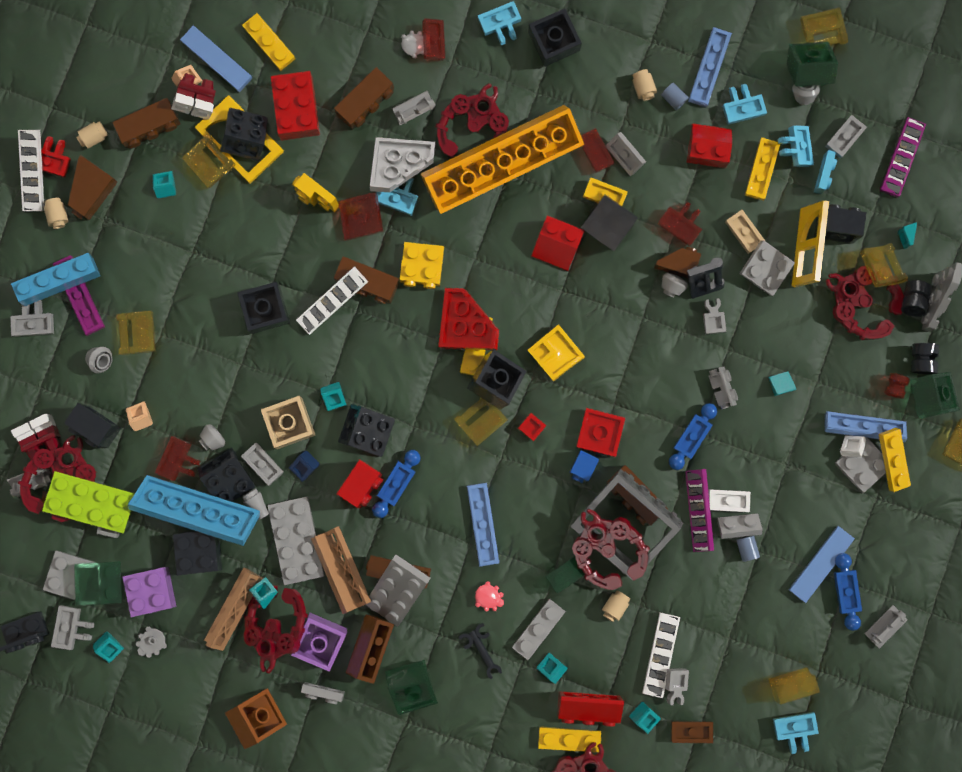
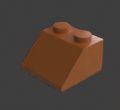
[225,688,287,749]

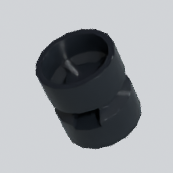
[901,280,932,317]
[910,343,939,375]

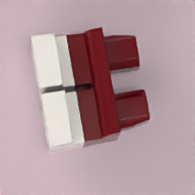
[171,73,216,120]
[11,414,61,460]

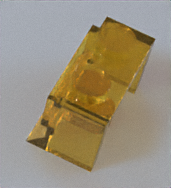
[769,667,820,704]

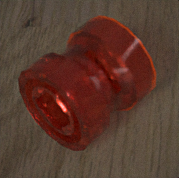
[884,373,910,399]

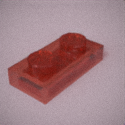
[422,18,445,61]
[581,128,614,173]

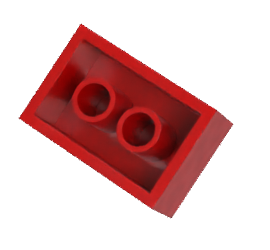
[271,71,320,140]

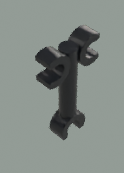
[459,623,502,679]

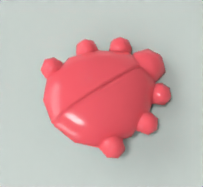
[475,581,504,612]

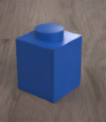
[569,450,599,483]

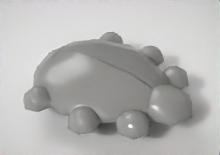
[401,31,429,58]
[136,627,167,658]

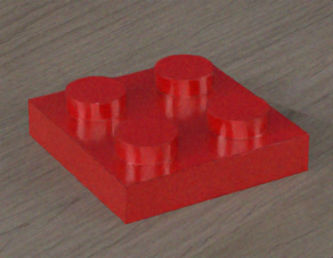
[576,408,625,457]

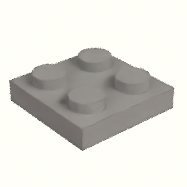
[739,240,795,296]
[835,437,886,493]
[43,550,96,602]

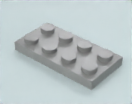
[268,497,325,585]
[365,555,431,627]

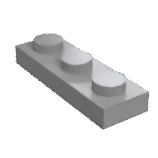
[512,599,566,660]

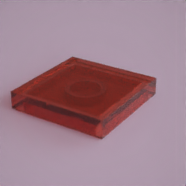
[338,192,383,241]

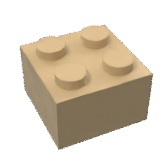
[261,396,316,449]

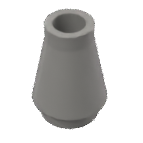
[242,488,269,520]

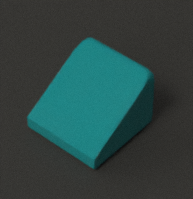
[153,171,176,198]
[898,222,917,249]
[768,371,796,396]
[320,382,346,411]
[249,577,278,609]
[93,631,124,663]
[536,653,568,684]
[629,702,661,734]

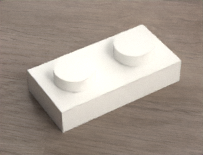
[709,490,751,512]

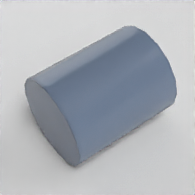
[661,82,689,111]
[736,535,760,562]

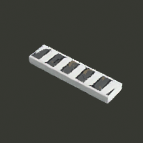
[18,130,44,211]
[296,267,368,335]
[642,612,680,698]

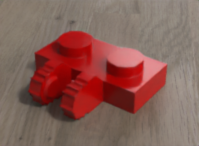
[41,136,71,178]

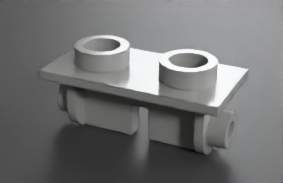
[392,91,436,125]
[709,367,738,409]
[7,468,53,497]
[864,605,907,649]

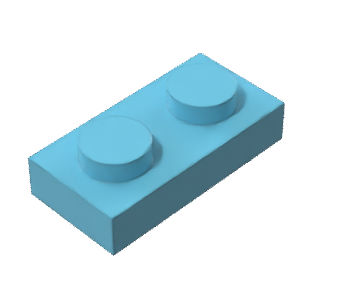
[814,150,837,194]

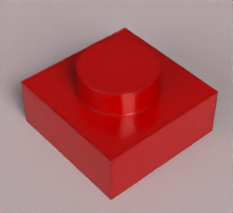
[518,413,547,441]

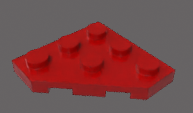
[439,288,499,350]

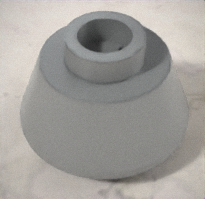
[792,79,820,105]
[662,272,688,297]
[85,347,112,373]
[199,424,225,451]

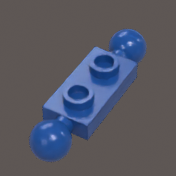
[669,403,717,470]
[372,450,421,518]
[834,553,862,631]

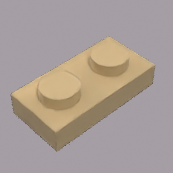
[725,210,766,254]

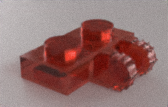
[658,202,702,247]
[155,436,201,481]

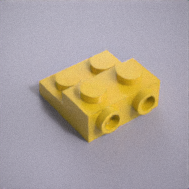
[292,173,339,212]
[400,242,444,289]

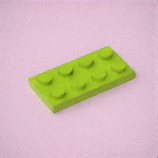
[42,471,135,534]

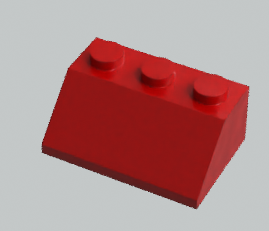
[557,691,624,726]

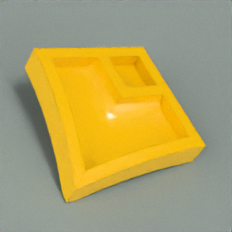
[528,324,585,382]

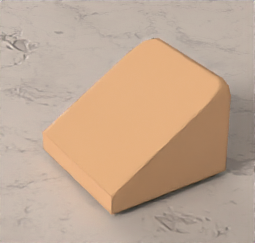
[172,65,202,86]
[126,401,153,431]

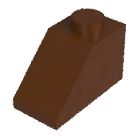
[654,247,701,279]

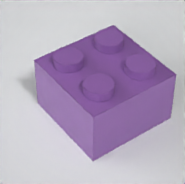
[123,567,177,617]
[291,613,347,672]

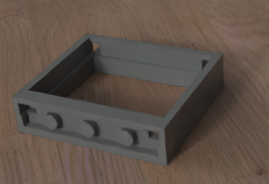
[571,469,683,581]

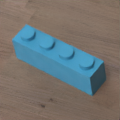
[11,253,100,306]

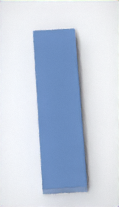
[180,25,252,92]
[688,27,732,108]
[825,411,907,442]
[467,483,499,567]
[788,526,855,603]

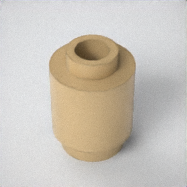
[632,69,657,101]
[76,121,108,149]
[44,198,68,229]
[602,590,630,622]

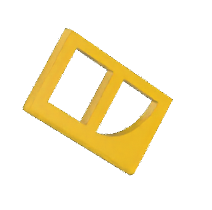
[195,96,284,184]
[792,200,829,288]

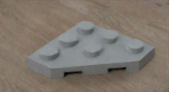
[370,137,435,193]
[921,262,962,332]

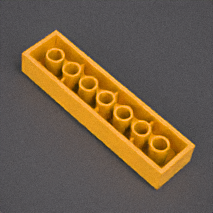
[421,105,584,214]

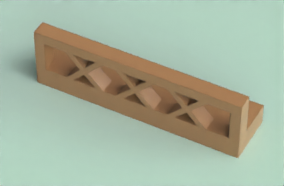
[311,526,371,614]
[204,568,262,651]

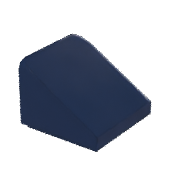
[289,451,320,482]

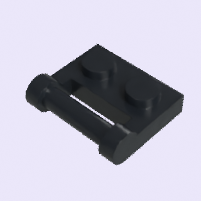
[687,257,725,299]

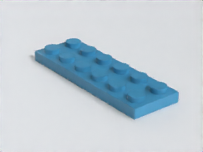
[128,475,260,546]

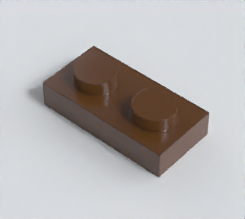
[671,721,713,743]

